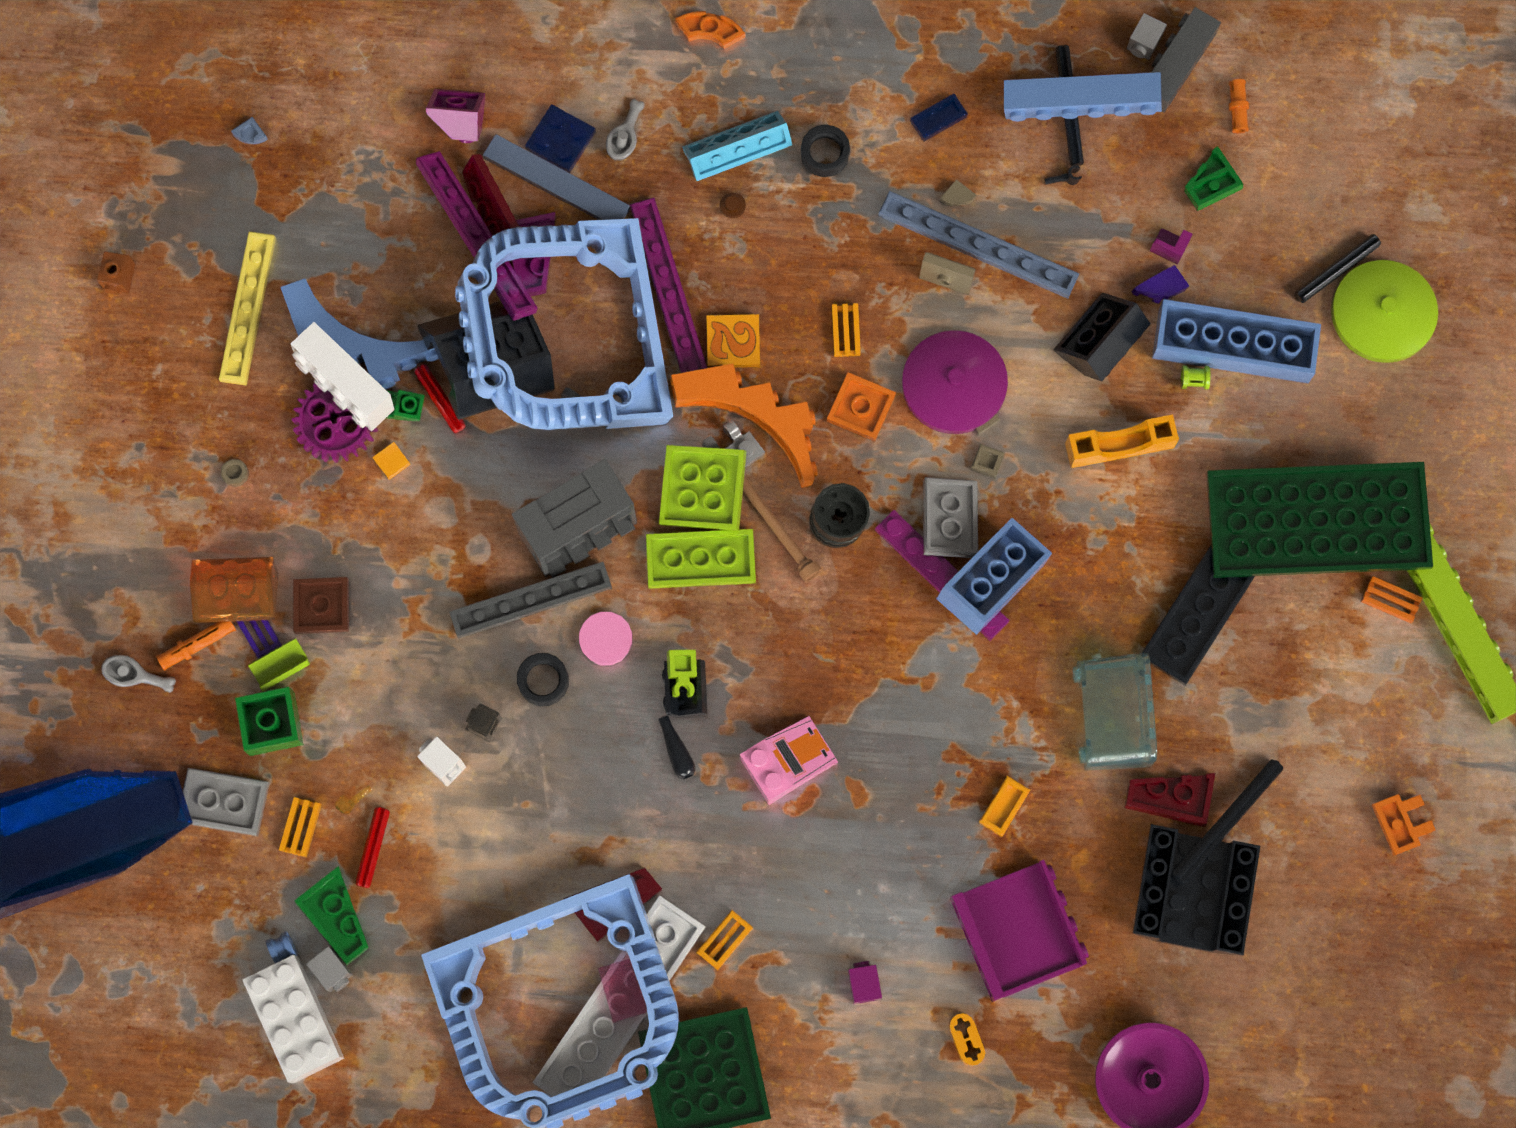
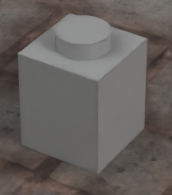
[1127,13,1167,60]
[306,946,353,992]

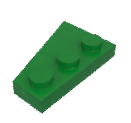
[294,866,369,966]

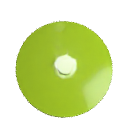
[1331,260,1438,363]

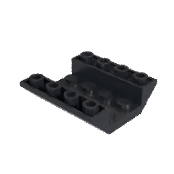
[417,301,555,420]
[1132,824,1261,956]

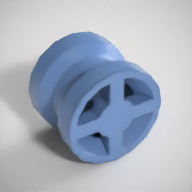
[265,931,298,964]

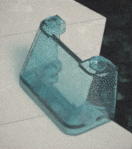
[1073,653,1157,770]

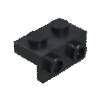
[662,659,707,718]

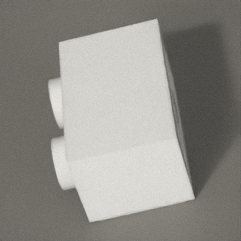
[417,737,466,787]

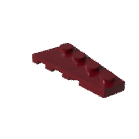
[462,154,520,236]

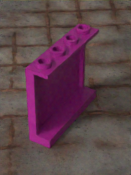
[950,860,1089,1002]

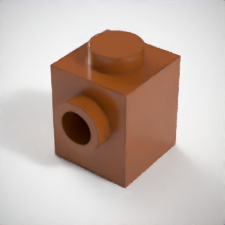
[97,251,136,295]

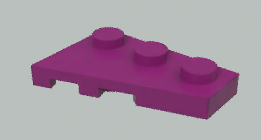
[512,212,556,296]

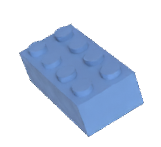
[936,518,1052,635]

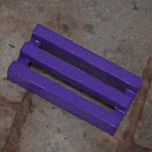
[233,600,282,658]

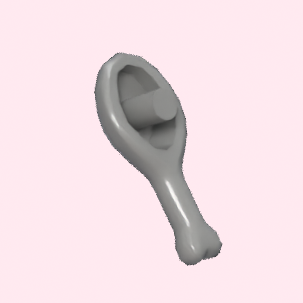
[606,98,645,161]
[102,655,176,693]

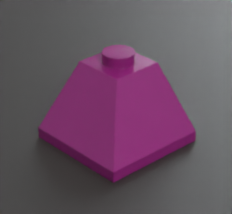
[426,89,485,143]

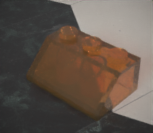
[190,557,278,623]

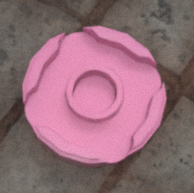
[579,612,633,666]

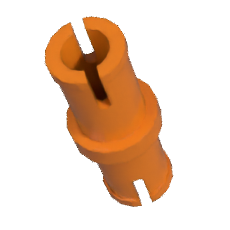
[1228,79,1249,134]

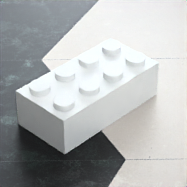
[291,322,394,432]
[243,955,344,1083]

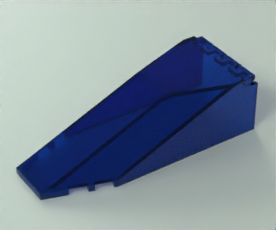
[0,769,193,919]

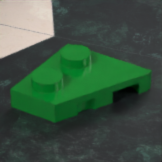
[1184,146,1244,211]

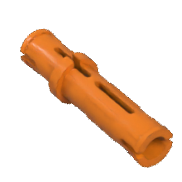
[156,615,237,671]

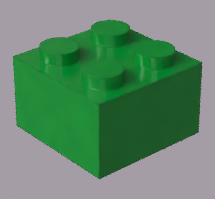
[235,687,304,756]

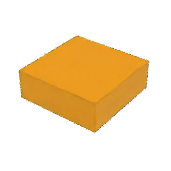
[372,442,411,480]

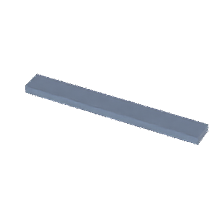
[878,191,1079,299]

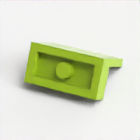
[248,637,310,692]

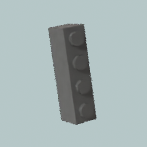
[1151,7,1221,113]

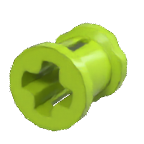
[1181,365,1211,390]

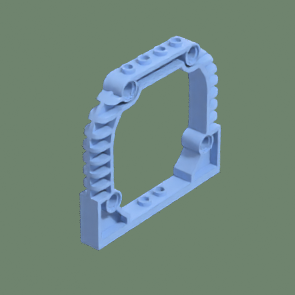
[455,218,673,430]
[421,874,679,1128]

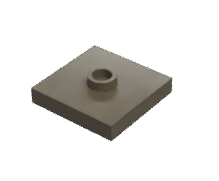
[919,252,976,295]

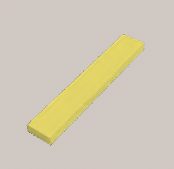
[219,231,276,386]

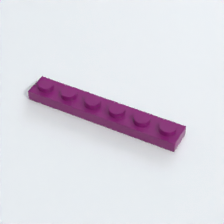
[875,510,1010,641]

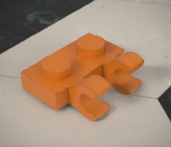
[1372,794,1436,856]

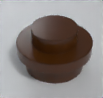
[720,193,746,218]

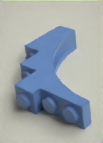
[281,278,439,389]

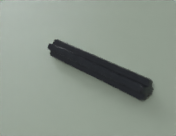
[1295,234,1381,303]

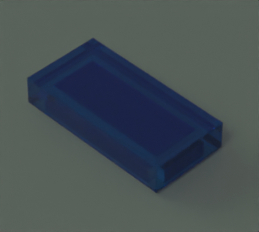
[910,94,968,142]

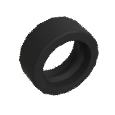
[801,124,850,177]
[517,653,569,706]

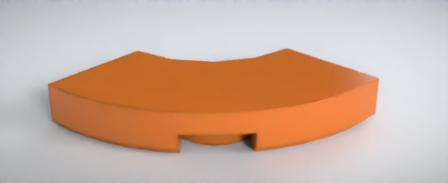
[675,11,745,49]

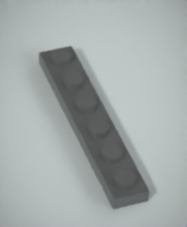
[449,562,612,639]

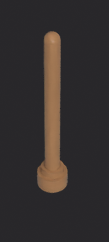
[743,477,822,583]

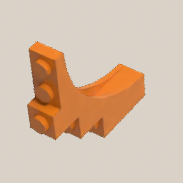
[669,363,817,488]

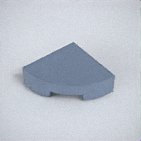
[231,117,268,144]

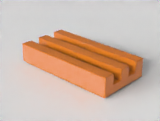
[1361,576,1423,623]

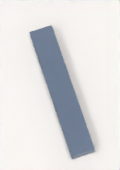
[483,134,630,220]

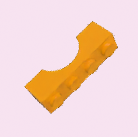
[1065,414,1179,468]

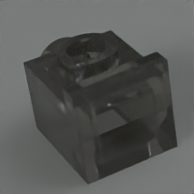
[465,703,502,742]

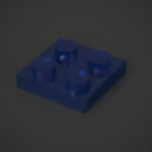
[525,104,596,173]

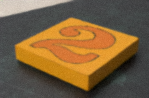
[706,314,760,368]

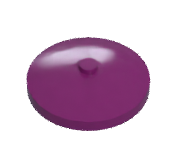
[902,330,1008,434]
[1095,1023,1209,1128]

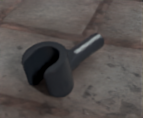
[1044,165,1082,185]

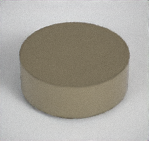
[221,459,249,487]

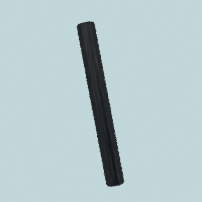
[1056,45,1084,166]

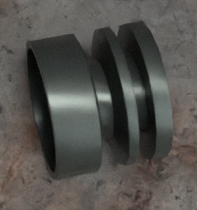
[809,483,870,548]

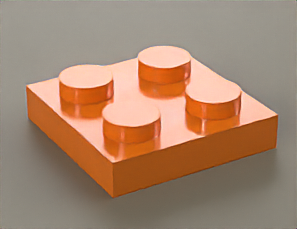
[827,372,896,442]

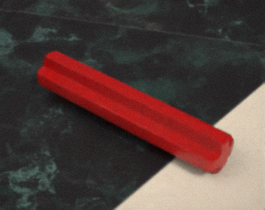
[414,364,466,433]
[355,807,390,888]

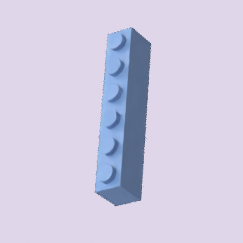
[1004,72,1162,122]

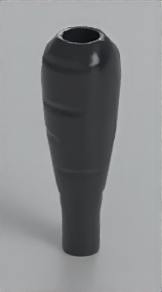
[658,715,695,780]

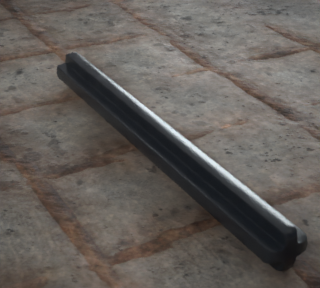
[1172,759,1283,883]

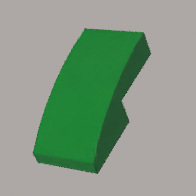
[386,390,425,421]

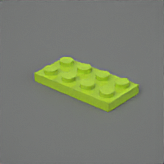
[646,529,756,589]

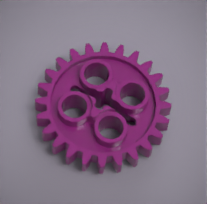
[292,383,378,463]

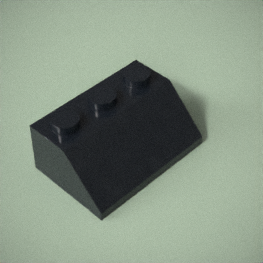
[1053,292,1151,382]

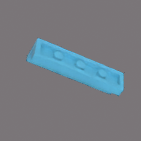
[682,111,793,181]

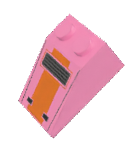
[740,716,838,805]

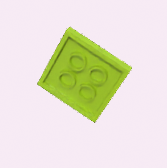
[659,445,747,531]

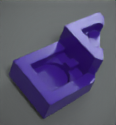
[1131,265,1189,304]

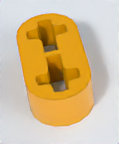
[949,1013,985,1066]

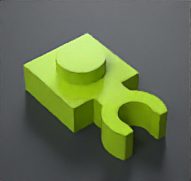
[667,650,697,697]

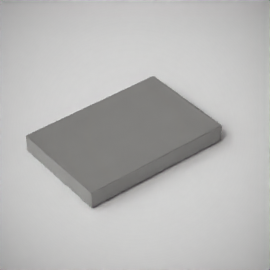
[923,477,978,558]
[176,768,270,837]

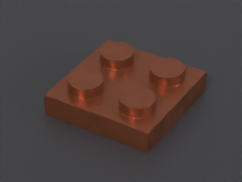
[293,577,349,634]

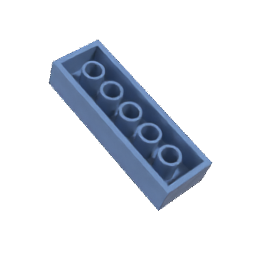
[1152,299,1321,383]

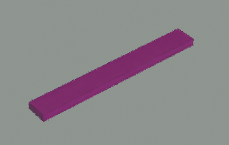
[416,151,538,321]
[630,198,707,373]

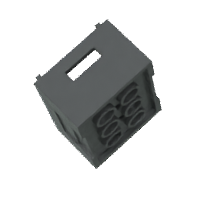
[511,458,637,578]

